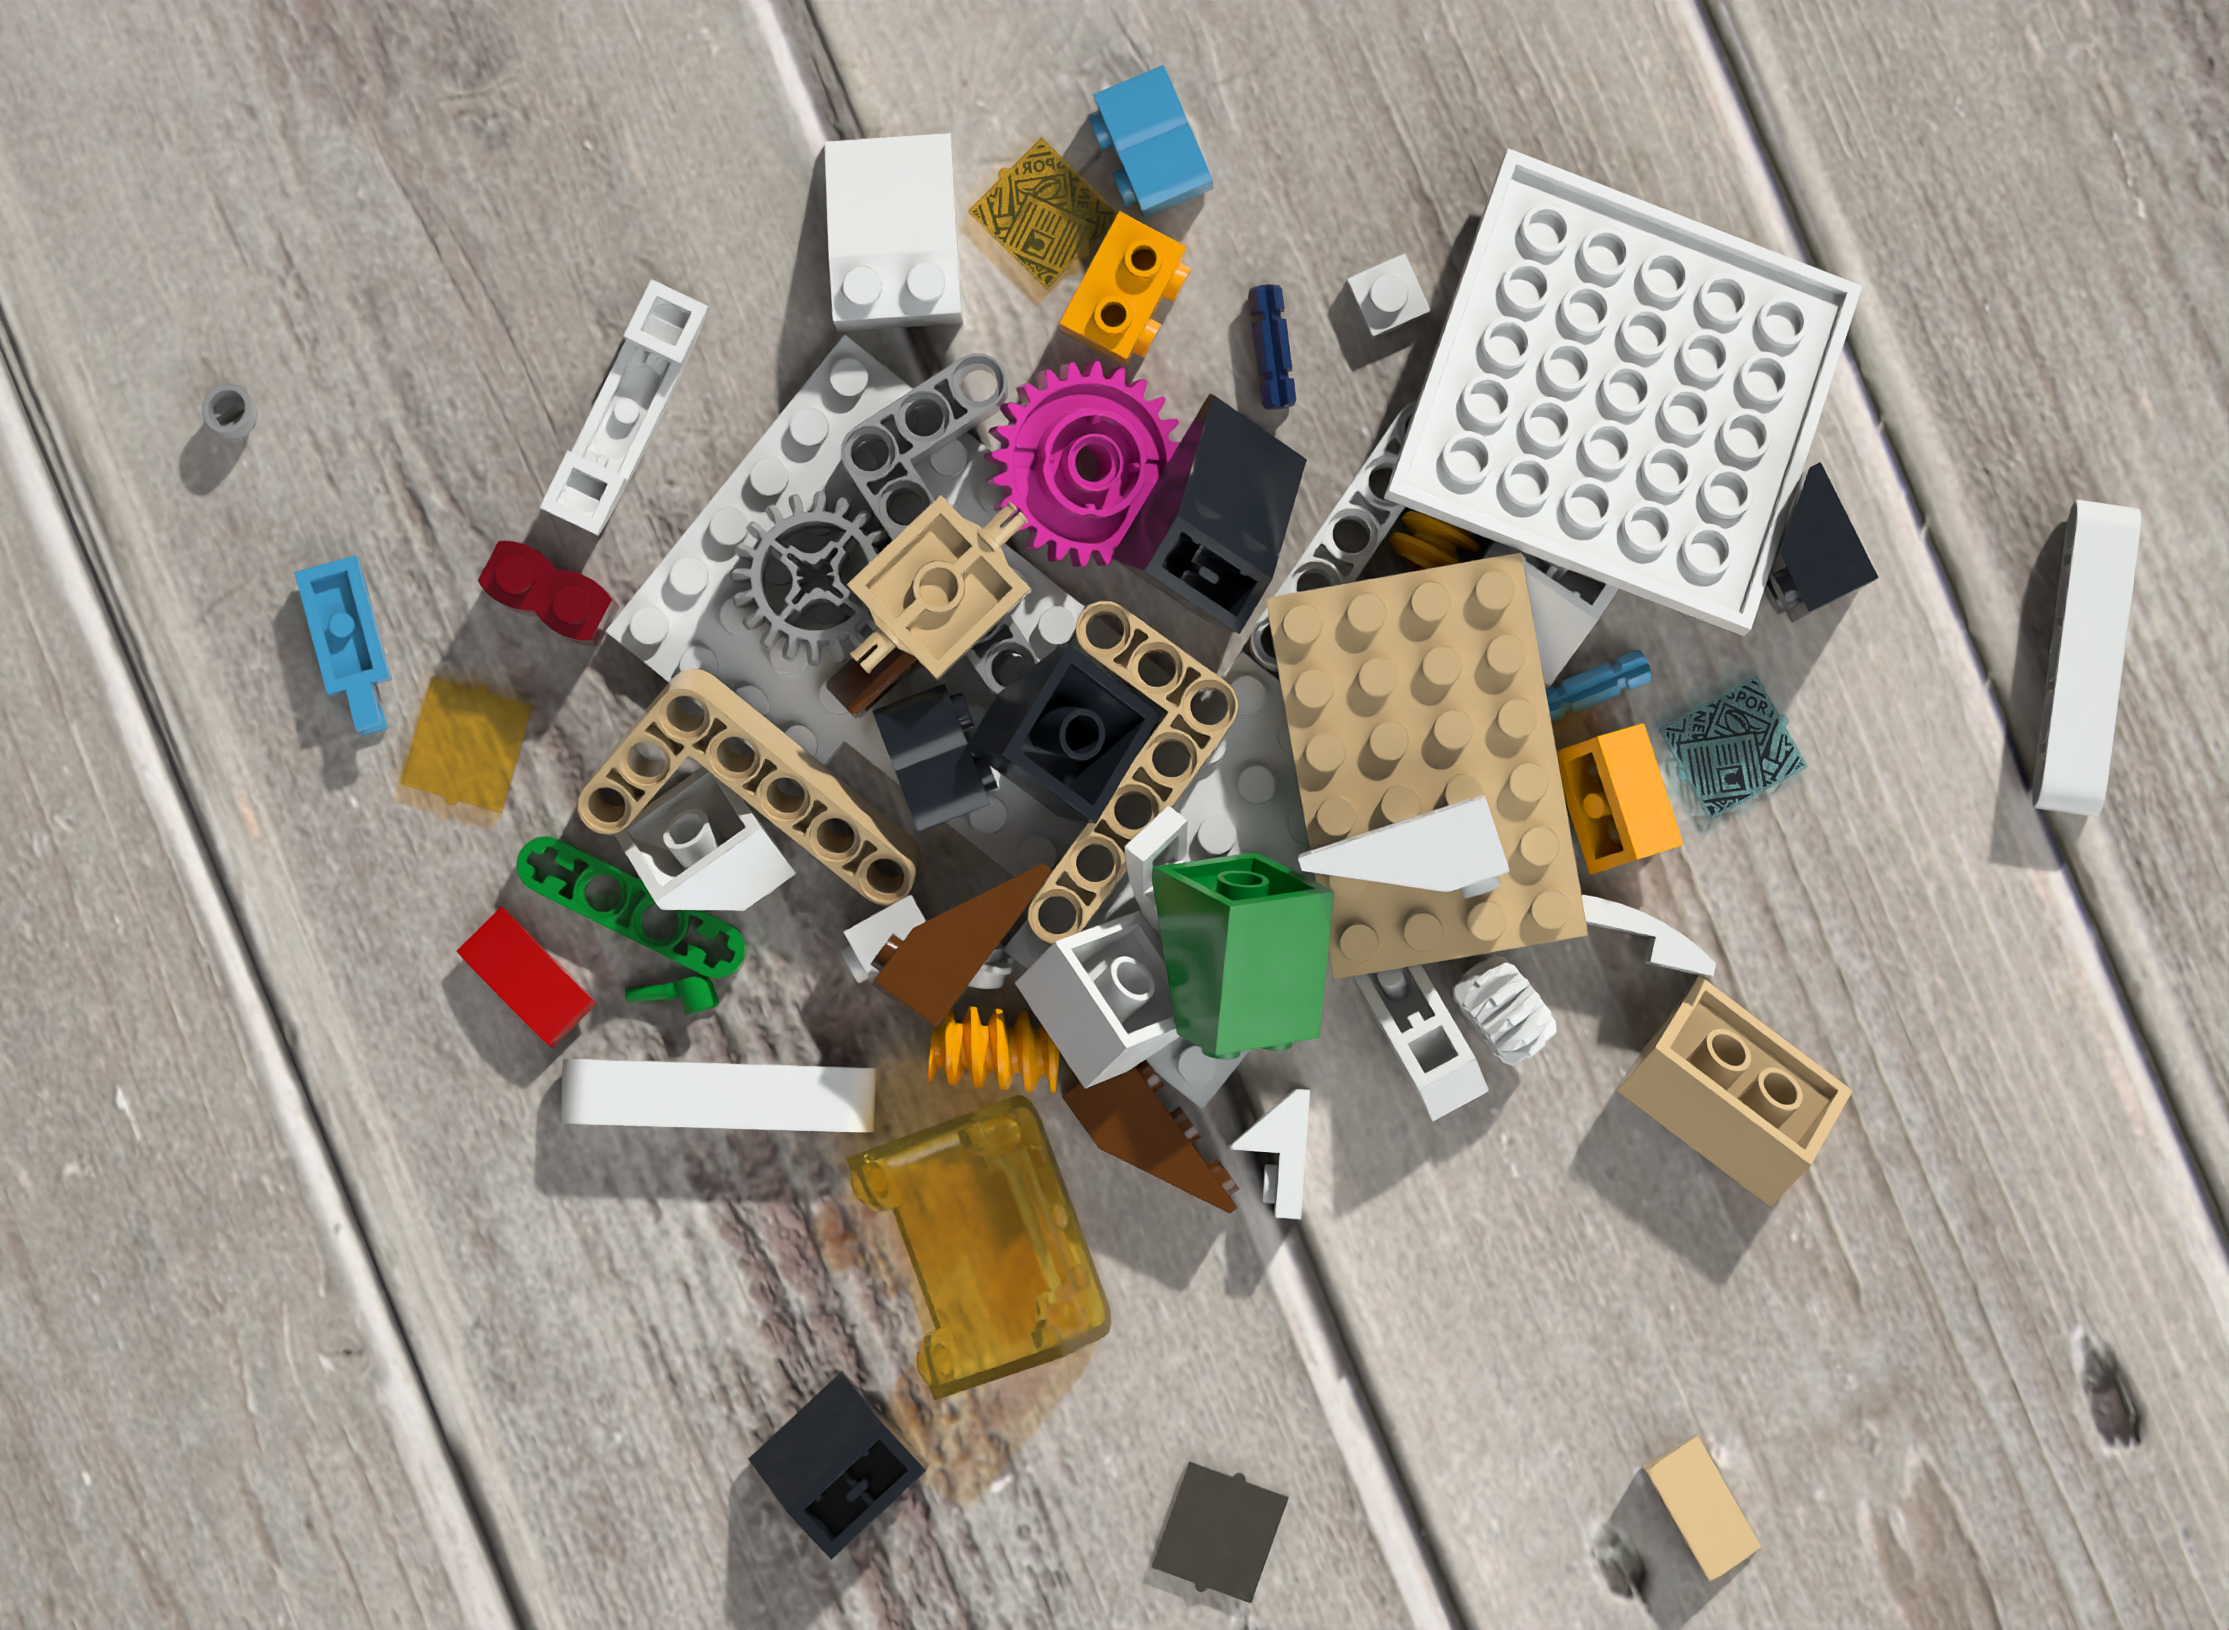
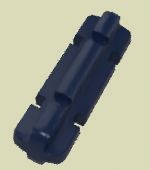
[1248,284,1297,410]

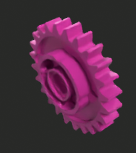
[984,361,1180,567]

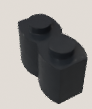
[872,683,998,832]

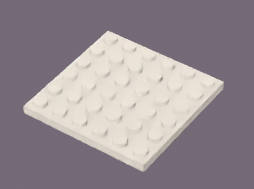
[1384,148,1862,636]

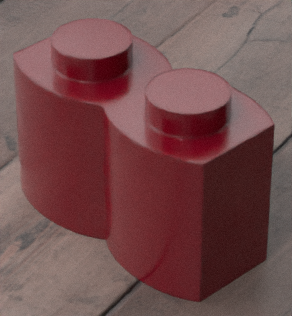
[477,540,620,646]

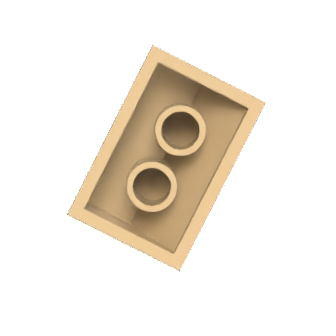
[1617,975,1853,1207]

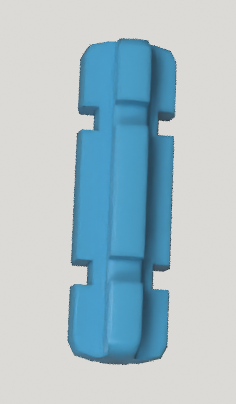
[1545,650,1652,723]

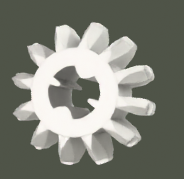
[1452,955,1557,1066]

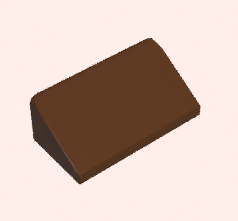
[826,646,919,719]

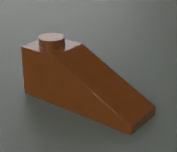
[870,863,1053,1031]

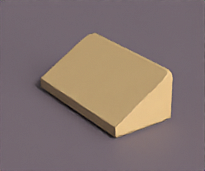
[1641,1435,1761,1582]

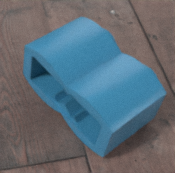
[1087,65,1214,218]

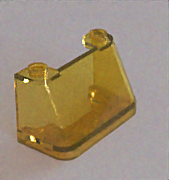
[846,1095,1111,1400]

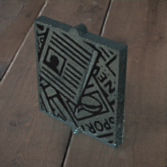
[1658,675,1808,821]

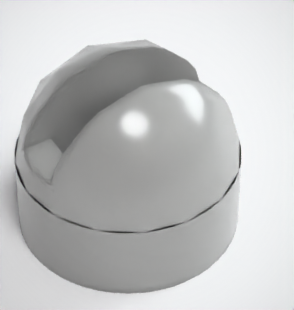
[202,384,258,439]

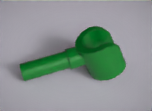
[625,975,719,1016]

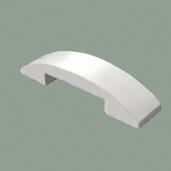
[539,279,709,536]
[1582,895,1716,977]

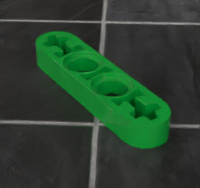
[516,836,748,979]

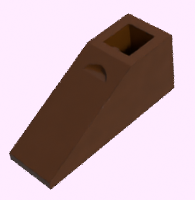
[1062,1059,1240,1214]

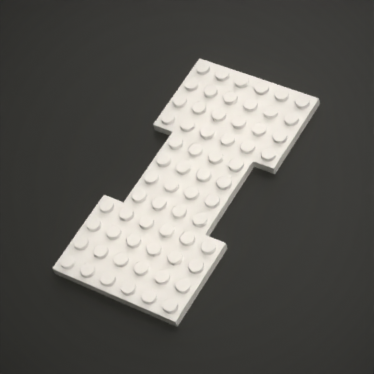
[606,335,1316,1110]

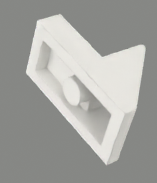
[1227,1089,1310,1219]

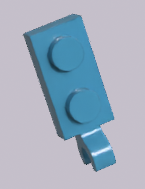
[294,555,392,736]

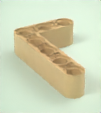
[1028,601,1238,944]
[577,669,922,906]

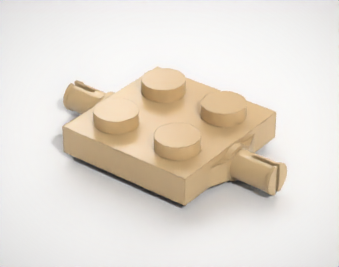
[847,495,1031,680]

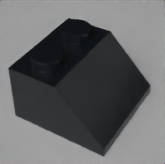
[1764,462,1879,623]
[966,644,1161,824]

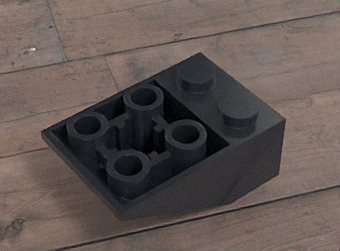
[1111,393,1307,634]

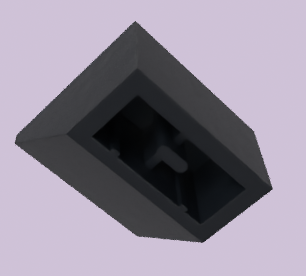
[748,1370,929,1560]

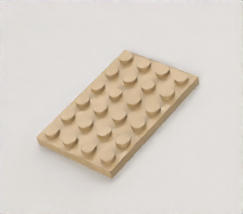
[1266,552,1588,980]

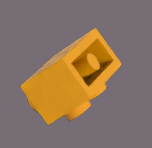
[1059,211,1192,368]
[1556,723,1684,875]

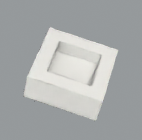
[1346,253,1431,339]

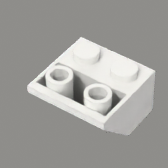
[1480,540,1619,688]

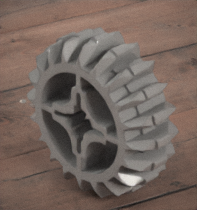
[730,491,890,666]

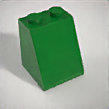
[1152,852,1334,1060]

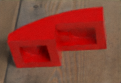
[456,906,598,1049]

